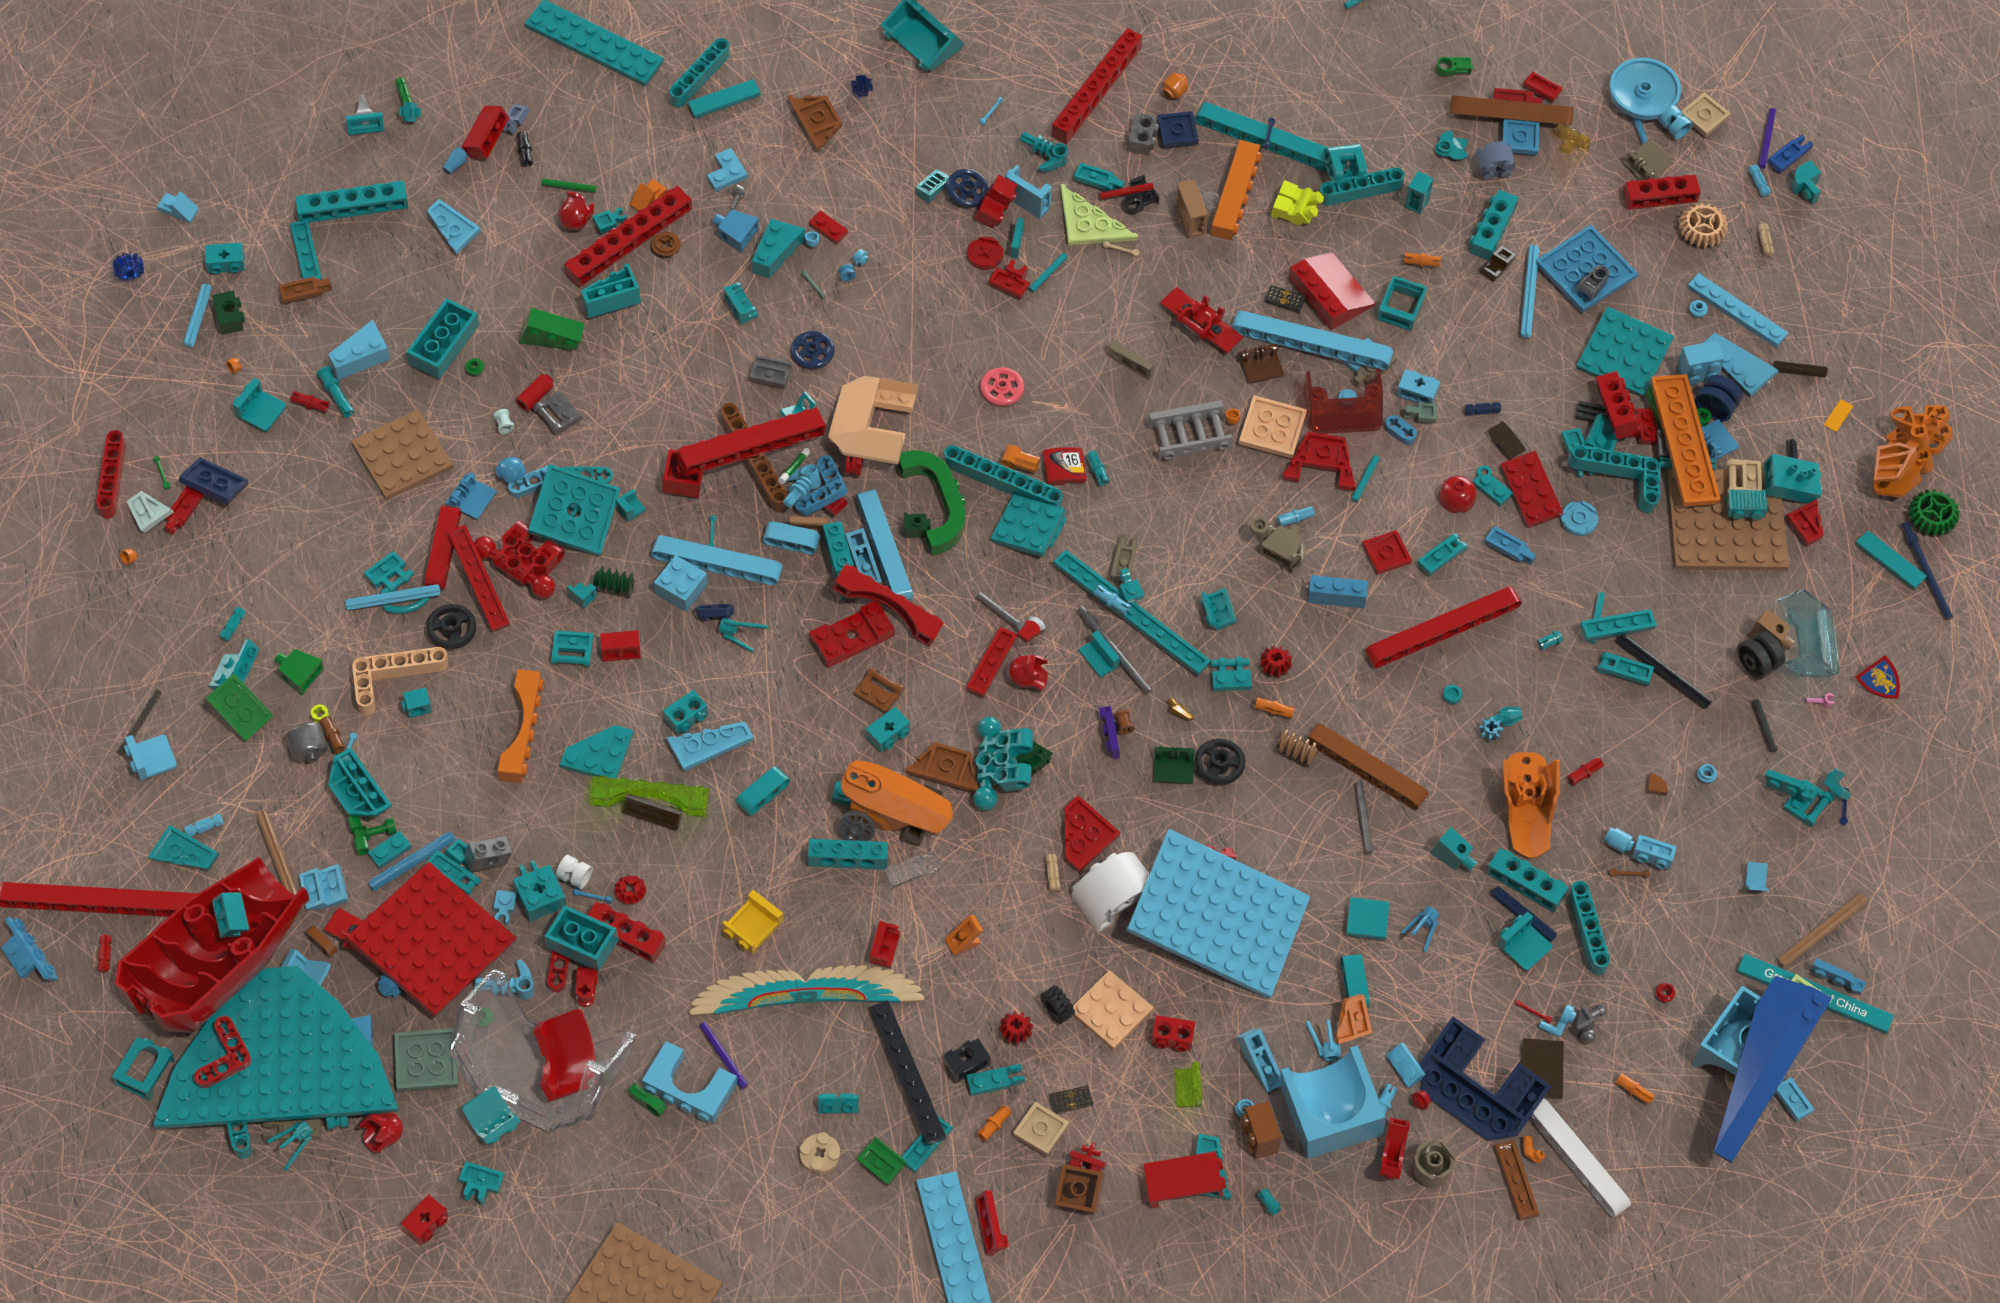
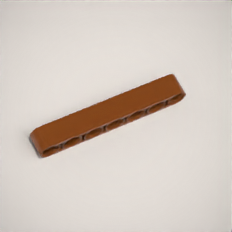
[1450,95,1574,125]
[721,403,788,512]
[1306,723,1429,810]

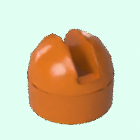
[226,358,242,374]
[1225,409,1240,425]
[120,548,137,565]

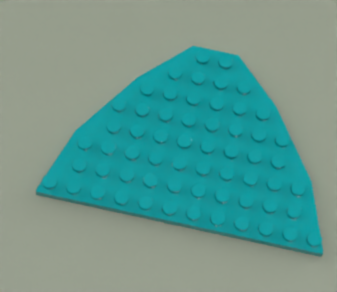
[154,966,399,1129]

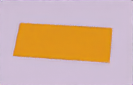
[1824,399,1853,432]

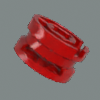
[845,456,864,477]

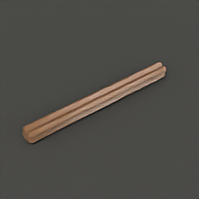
[256,810,303,910]
[1777,894,1867,968]

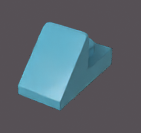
[157,192,199,223]

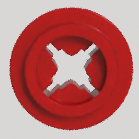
[614,874,646,904]

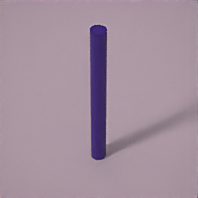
[1758,108,1776,169]
[699,1022,748,1089]

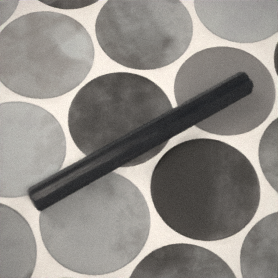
[1618,634,1712,708]

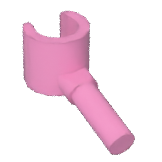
[1806,693,1835,708]

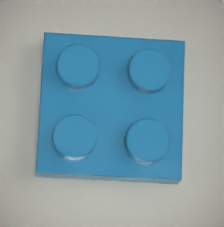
[1502,119,1539,155]

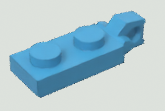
[1484,526,1536,565]
[1810,959,1866,995]

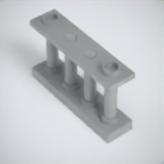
[1148,400,1233,460]

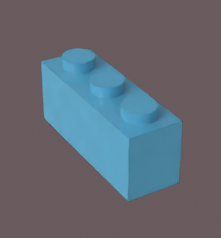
[1308,575,1368,609]

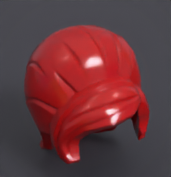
[558,191,595,231]
[1009,655,1048,692]
[359,1112,403,1154]

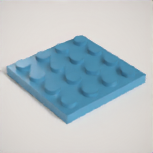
[1536,225,1638,313]

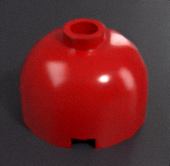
[1439,475,1477,513]

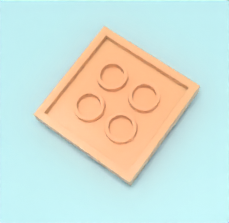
[1239,395,1307,459]
[1073,970,1154,1051]

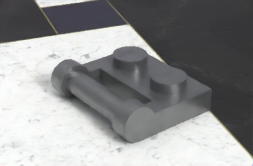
[532,390,582,435]

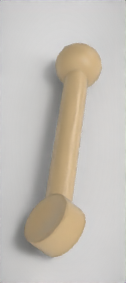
[1103,241,1139,257]

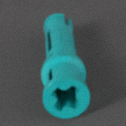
[316,366,355,418]

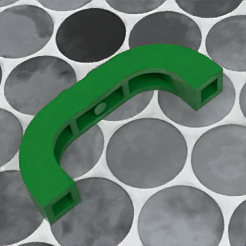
[897,450,966,556]

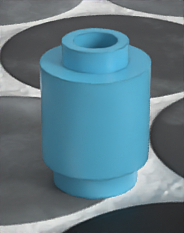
[1604,827,1635,854]

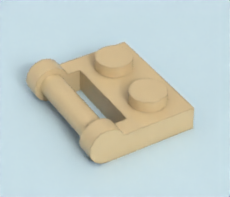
[1726,459,1762,493]

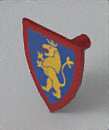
[1855,655,1900,699]

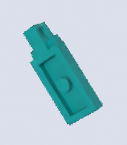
[1074,163,1125,191]
[1765,769,1818,803]

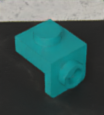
[1823,768,1852,800]

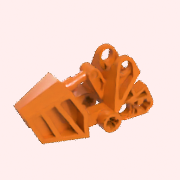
[1873,405,1953,498]

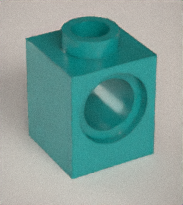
[401,687,432,718]

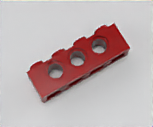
[1623,174,1701,210]
[1596,371,1640,439]
[587,902,666,964]

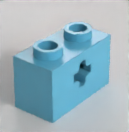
[1396,369,1440,404]

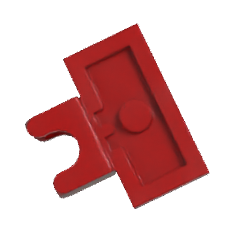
[989,260,1030,299]
[1627,408,1658,445]

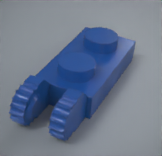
[1767,134,1814,173]

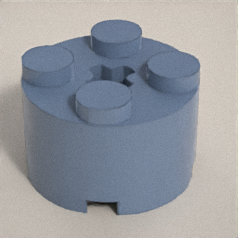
[1476,141,1515,180]

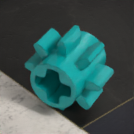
[399,102,421,121]

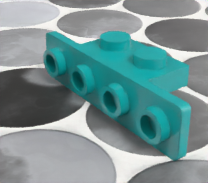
[209,639,260,690]

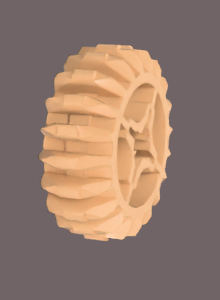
[1679,203,1728,249]

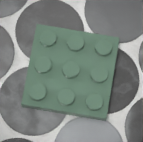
[395,1028,458,1092]

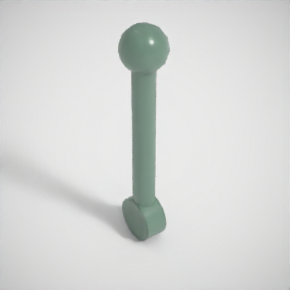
[801,270,826,299]

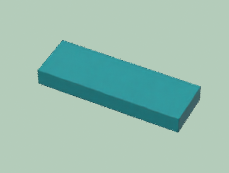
[902,1115,953,1174]

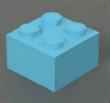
[1677,341,1725,385]
[654,555,708,612]

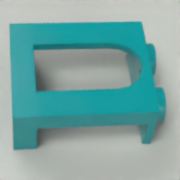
[112,1037,175,1101]

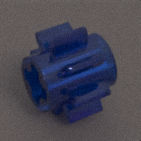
[851,74,873,97]

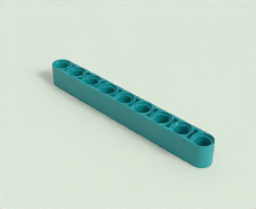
[1195,102,1348,172]

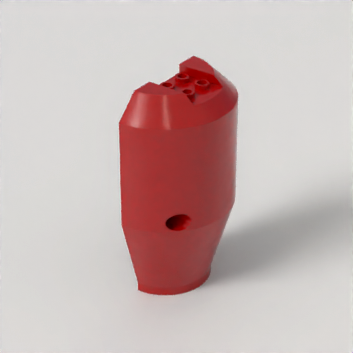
[115,856,309,1033]

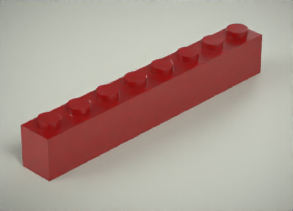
[677,407,826,477]

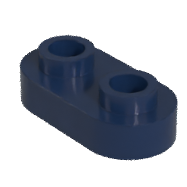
[696,604,734,620]

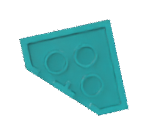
[560,725,634,783]

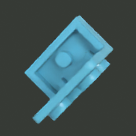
[124,735,177,781]
[281,949,331,986]

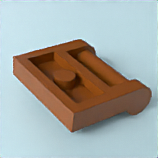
[854,667,905,714]

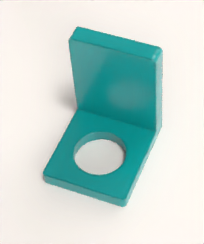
[780,392,816,417]

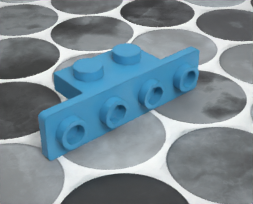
[1,917,58,981]

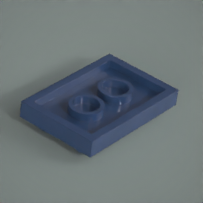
[179,457,248,505]

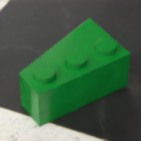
[518,307,585,351]

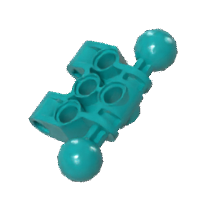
[973,716,1033,811]

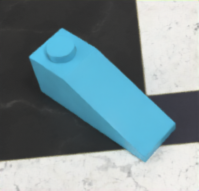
[846,528,882,583]
[1236,1028,1281,1092]

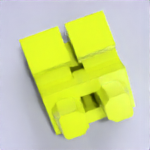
[1271,180,1324,225]

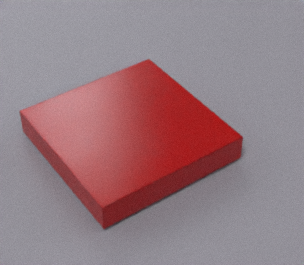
[1362,530,1412,575]

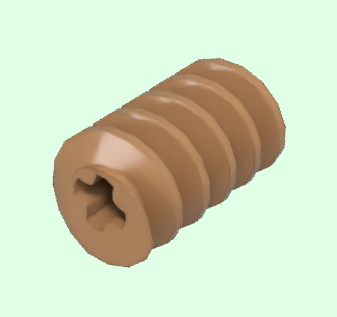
[1275,729,1319,766]

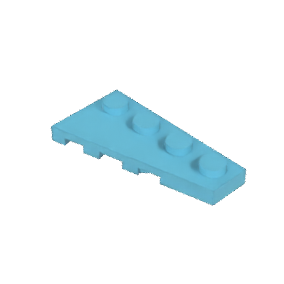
[1703,333,1779,396]
[667,722,754,771]

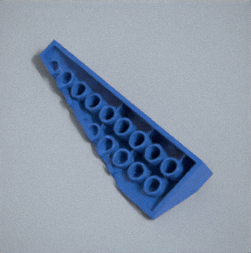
[1714,976,1832,1163]

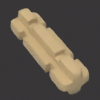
[1758,223,1774,256]
[1046,854,1060,892]

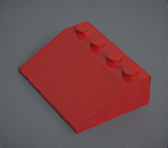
[1288,252,1376,330]

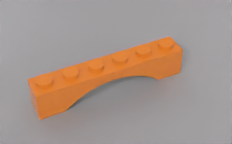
[498,669,544,783]

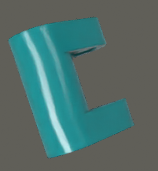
[1323,144,1367,181]

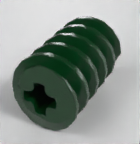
[593,566,635,597]

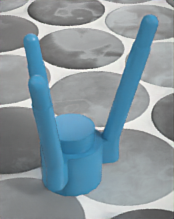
[1401,906,1439,953]

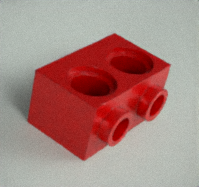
[1151,1015,1196,1052]

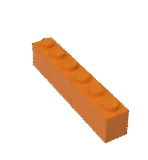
[1211,140,1262,241]

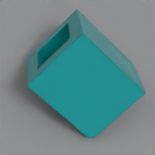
[616,489,645,522]
[566,582,597,609]

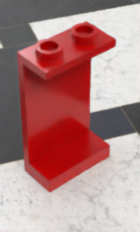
[1143,1151,1227,1209]

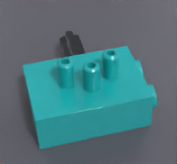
[1763,438,1822,503]

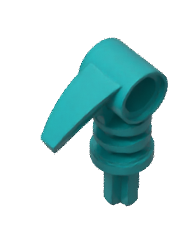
[1020,132,1068,172]

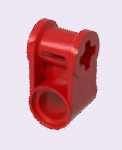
[576,967,598,1007]

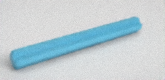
[345,584,440,610]

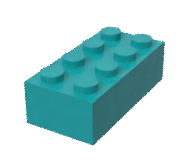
[406,298,479,380]

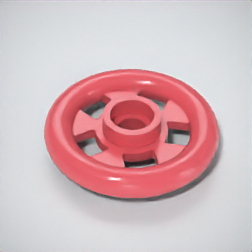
[980,367,1024,406]

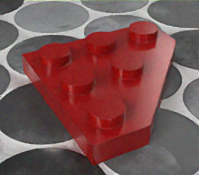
[1064,795,1121,873]

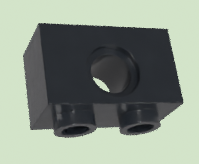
[943,1038,991,1084]

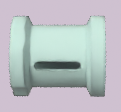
[493,409,515,434]

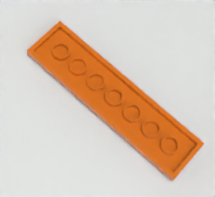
[1650,374,1721,507]

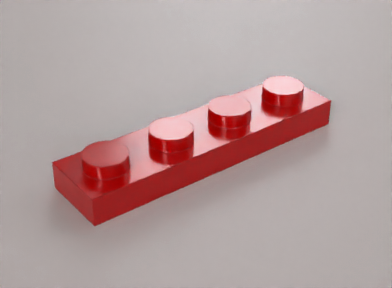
[966,627,1017,698]

